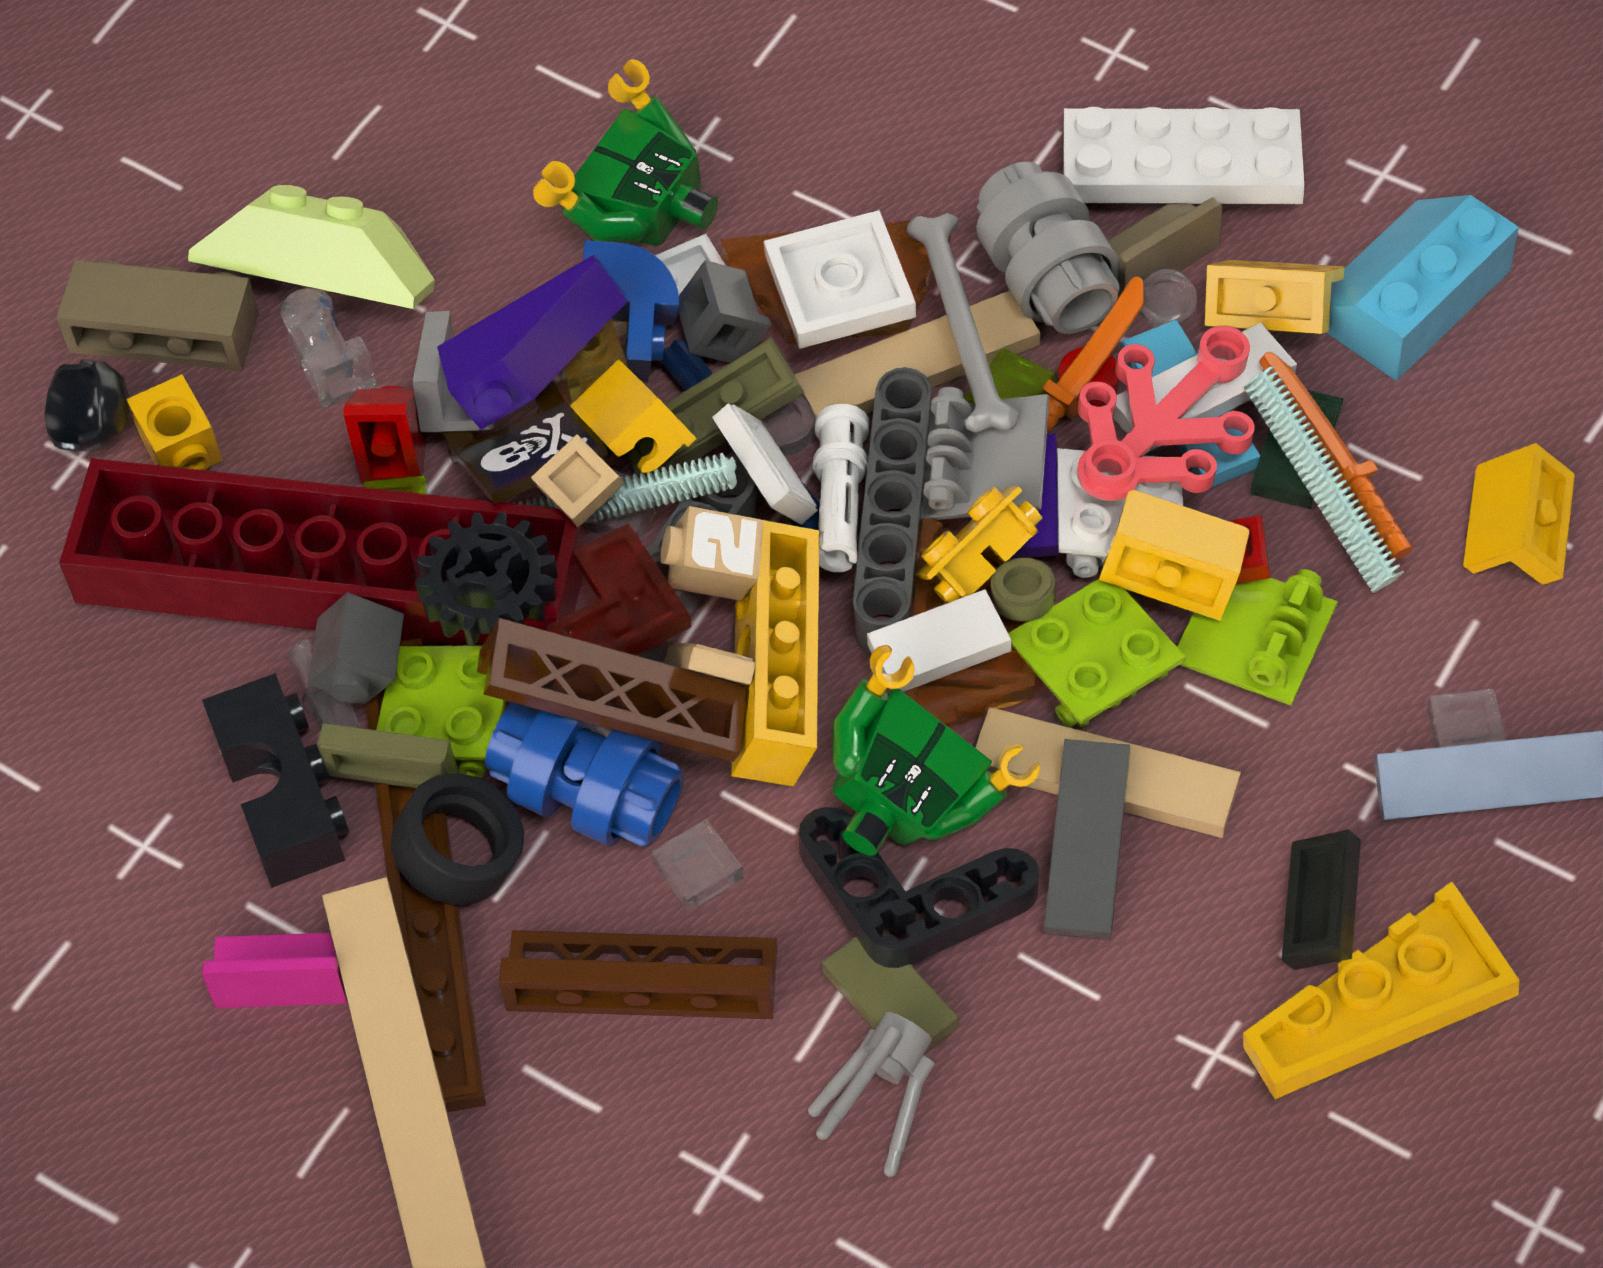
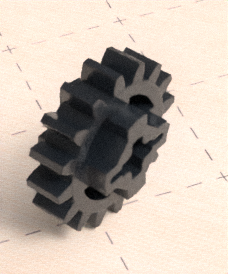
[415,512,558,646]

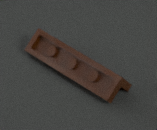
[477,618,747,762]
[499,930,778,1019]

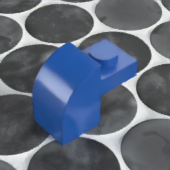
[583,240,679,381]

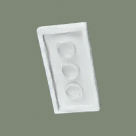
[1064,107,1304,204]

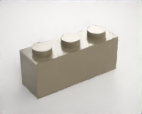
[56,260,259,371]

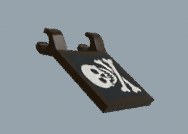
[441,381,608,505]

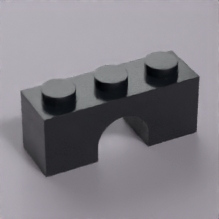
[202,673,350,888]

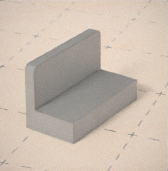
[413,311,495,432]

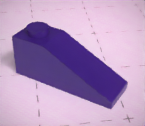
[437,254,627,430]

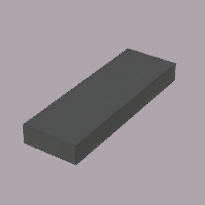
[1044,739,1130,940]

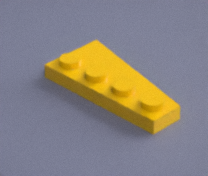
[1243,882,1520,1099]

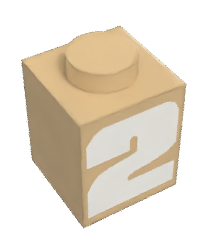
[661,506,763,601]

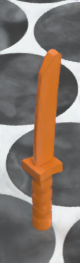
[1042,276,1144,434]
[1259,352,1413,561]

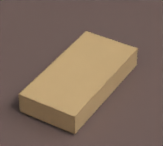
[664,642,756,685]

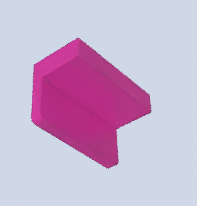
[202,933,348,1008]

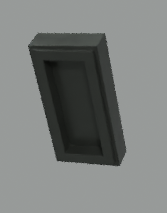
[1282,829,1361,970]

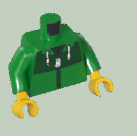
[533,59,718,246]
[833,645,1040,856]

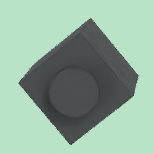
[307,592,404,705]

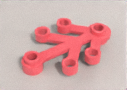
[1077,326,1255,501]

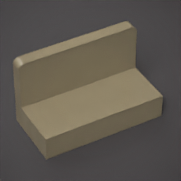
[1108,197,1222,298]

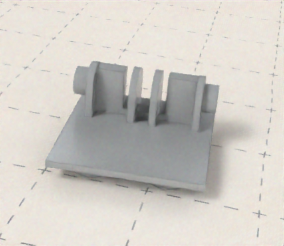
[921,387,1050,521]

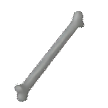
[907,213,1019,433]

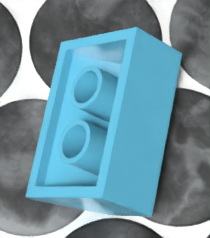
[1326,195,1519,381]

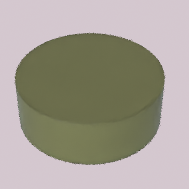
[991,558,1056,621]

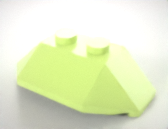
[188,185,435,309]

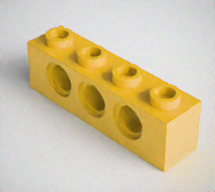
[731,520,819,787]

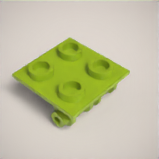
[1177,569,1338,706]
[1008,579,1186,728]
[376,646,506,778]

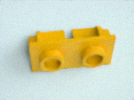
[915,486,1043,604]

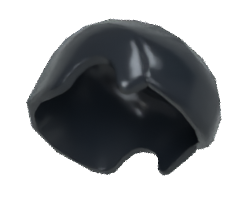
[44,359,130,452]

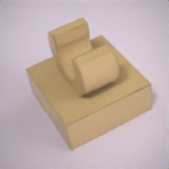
[531,434,624,527]

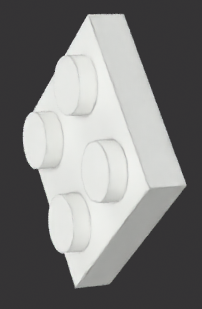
[764,210,916,349]

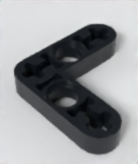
[799,807,1039,968]

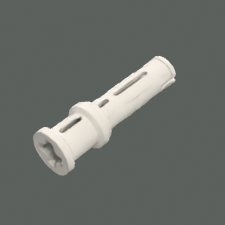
[813,404,870,572]

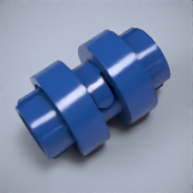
[485,702,684,847]

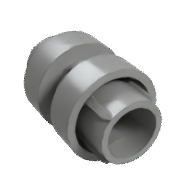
[976,162,1120,334]

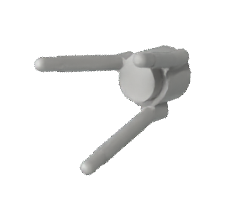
[808,1012,935,1177]

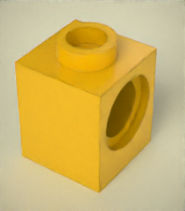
[126,374,223,470]

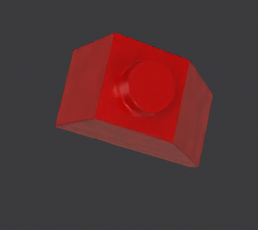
[343,386,427,485]

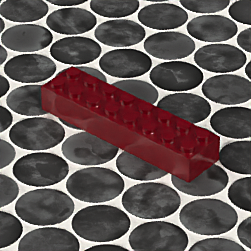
[59,458,588,646]

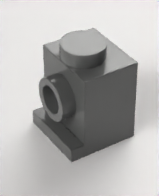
[678,260,772,363]

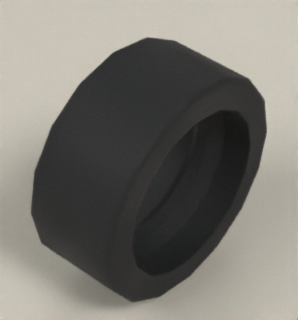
[391,773,524,905]

